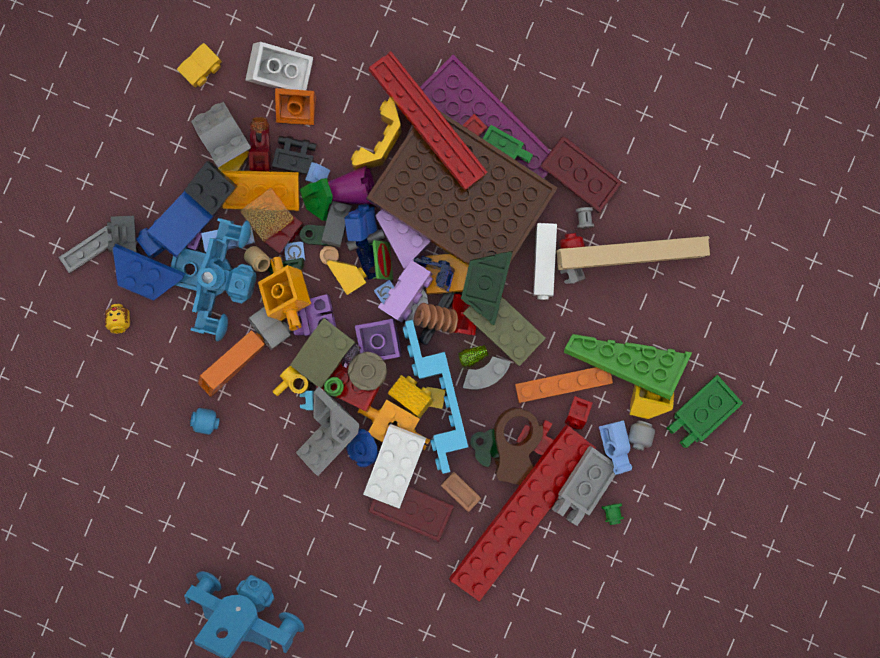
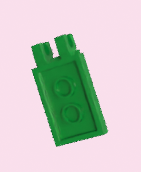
[666,375,743,448]

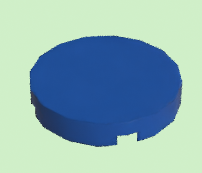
[346,428,378,467]

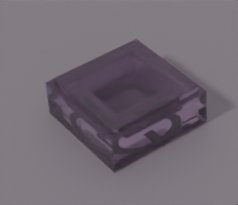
[341,344,361,368]

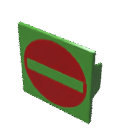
[369,240,393,281]

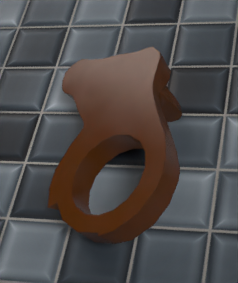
[494,407,543,485]

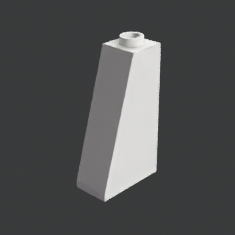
[533,223,557,300]

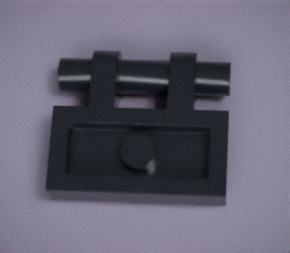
[272,136,317,175]

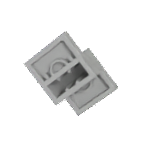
[191,102,251,167]

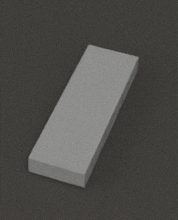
[59,226,112,273]

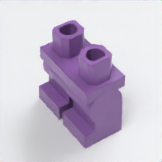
[294,294,337,337]

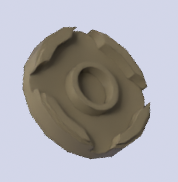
[348,352,387,391]

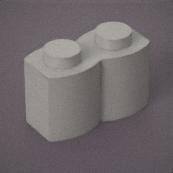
[248,307,291,350]

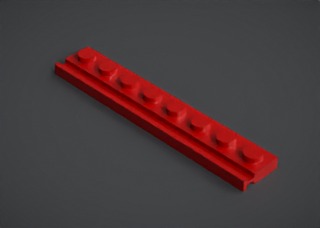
[368,51,487,190]

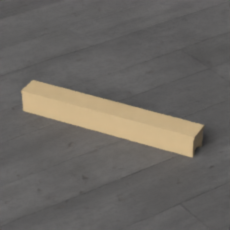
[556,236,710,270]

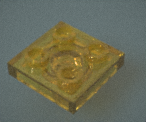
[240,188,294,242]

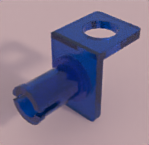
[356,238,376,280]

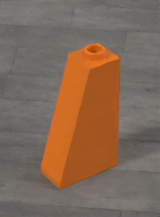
[198,330,265,397]

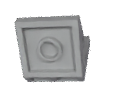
[296,387,359,476]

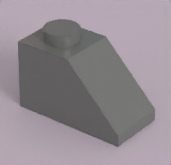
[321,201,351,248]

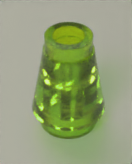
[458,345,488,367]

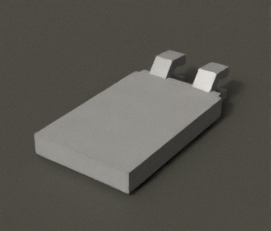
[552,446,615,526]

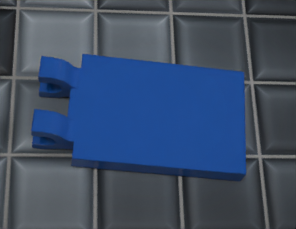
[147,191,214,258]

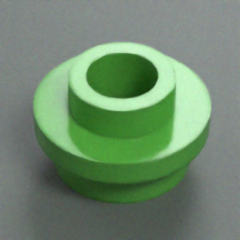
[324,377,344,397]

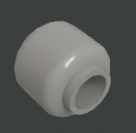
[628,421,655,451]

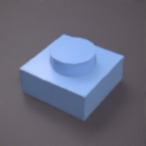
[305,162,330,183]

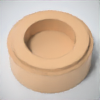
[320,246,339,265]

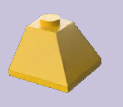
[629,385,674,419]

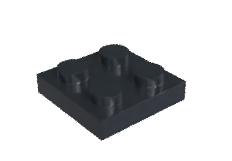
[184,161,238,216]

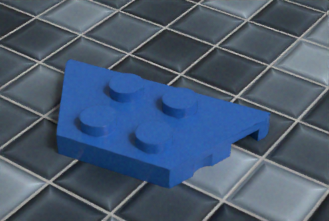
[113,244,185,301]

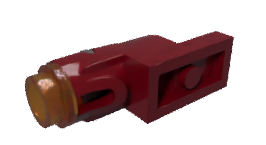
[249,117,271,172]

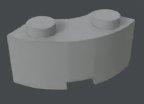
[463,356,511,390]

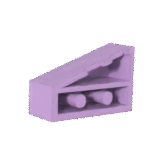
[375,209,431,270]
[378,260,433,322]

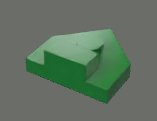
[299,178,333,221]

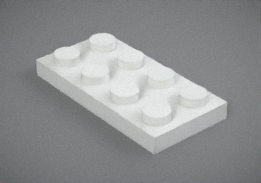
[363,424,426,508]

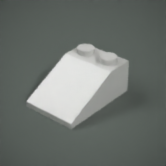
[245,42,313,90]

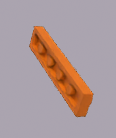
[515,367,613,403]

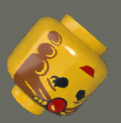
[105,304,130,334]

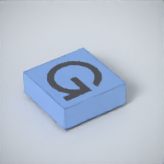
[285,241,305,261]
[374,280,394,304]

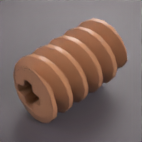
[414,303,458,333]

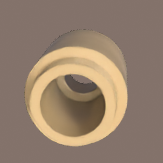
[244,246,270,272]

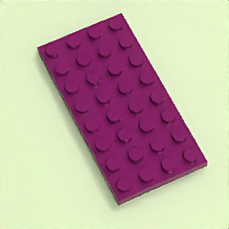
[420,55,550,179]

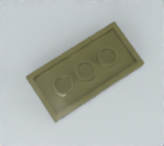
[463,297,546,366]

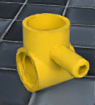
[273,366,310,396]

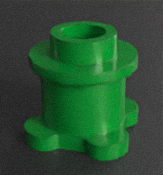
[602,503,624,525]

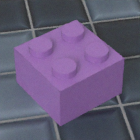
[355,318,402,360]

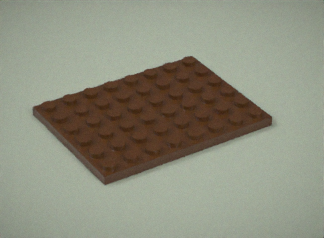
[366,110,557,266]

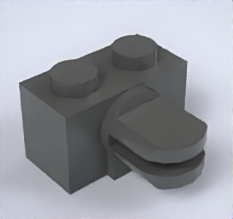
[107,216,136,257]

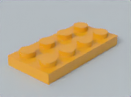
[222,170,300,211]

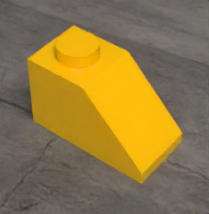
[326,259,367,295]

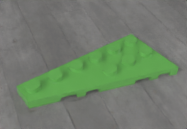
[564,334,692,400]

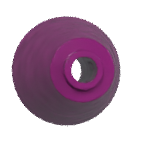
[328,166,375,204]

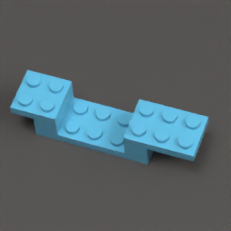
[403,320,468,474]

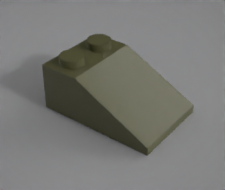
[290,318,356,388]

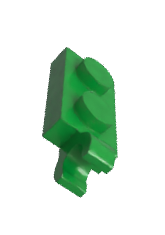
[483,125,533,163]

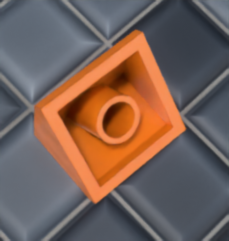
[275,88,316,125]

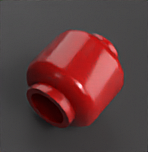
[559,233,585,249]

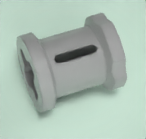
[576,207,594,229]

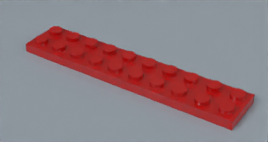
[449,425,596,602]

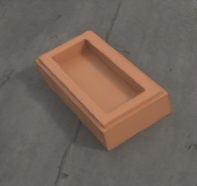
[441,472,482,512]

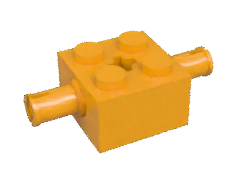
[258,257,311,331]
[358,400,430,450]

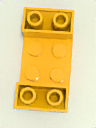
[351,98,402,170]

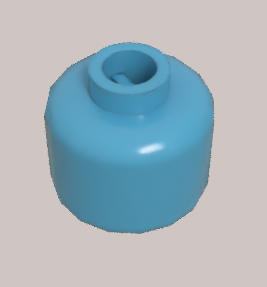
[190,408,220,435]

